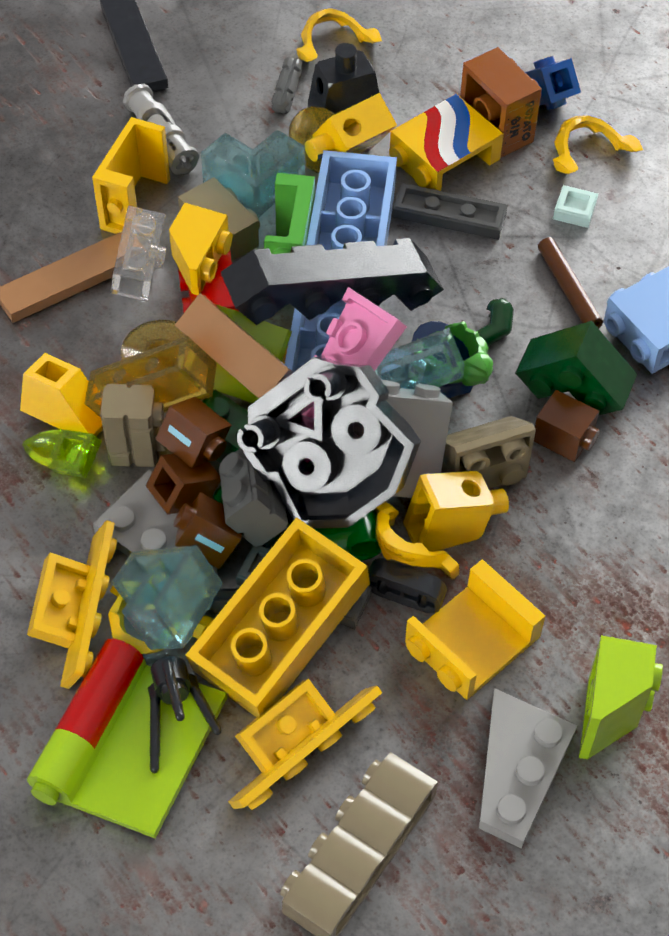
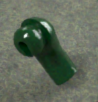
[477,298,514,346]

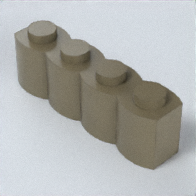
[280,752,438,936]

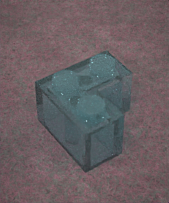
[201,129,305,218]
[375,328,464,390]
[111,545,223,650]

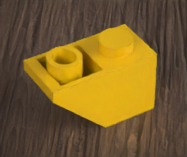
[169,203,233,295]
[20,353,103,443]

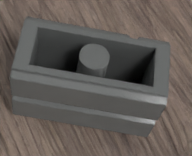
[219,448,288,547]

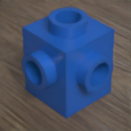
[525,56,581,110]

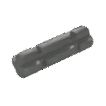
[271,56,302,114]

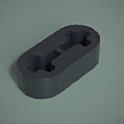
[368,558,448,613]

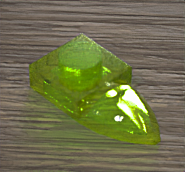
[22,429,102,478]

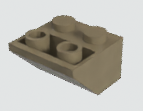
[441,416,536,489]

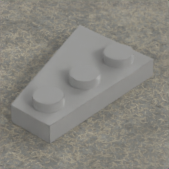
[479,688,578,849]

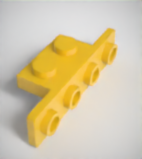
[27,520,117,689]
[228,679,382,810]

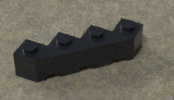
[221,238,444,326]

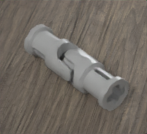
[123,84,200,175]

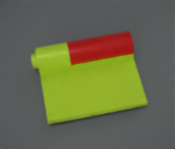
[27,638,228,839]

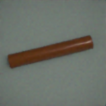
[538,237,603,329]

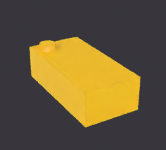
[185,517,370,718]

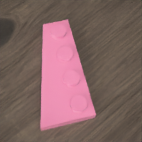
[302,287,407,463]

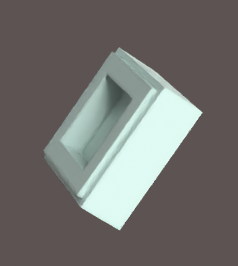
[553,185,598,228]

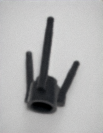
[148,656,222,773]

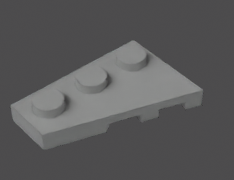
[93,470,217,600]

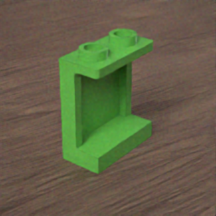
[264,173,315,254]

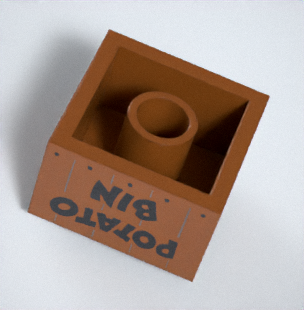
[460,47,542,158]

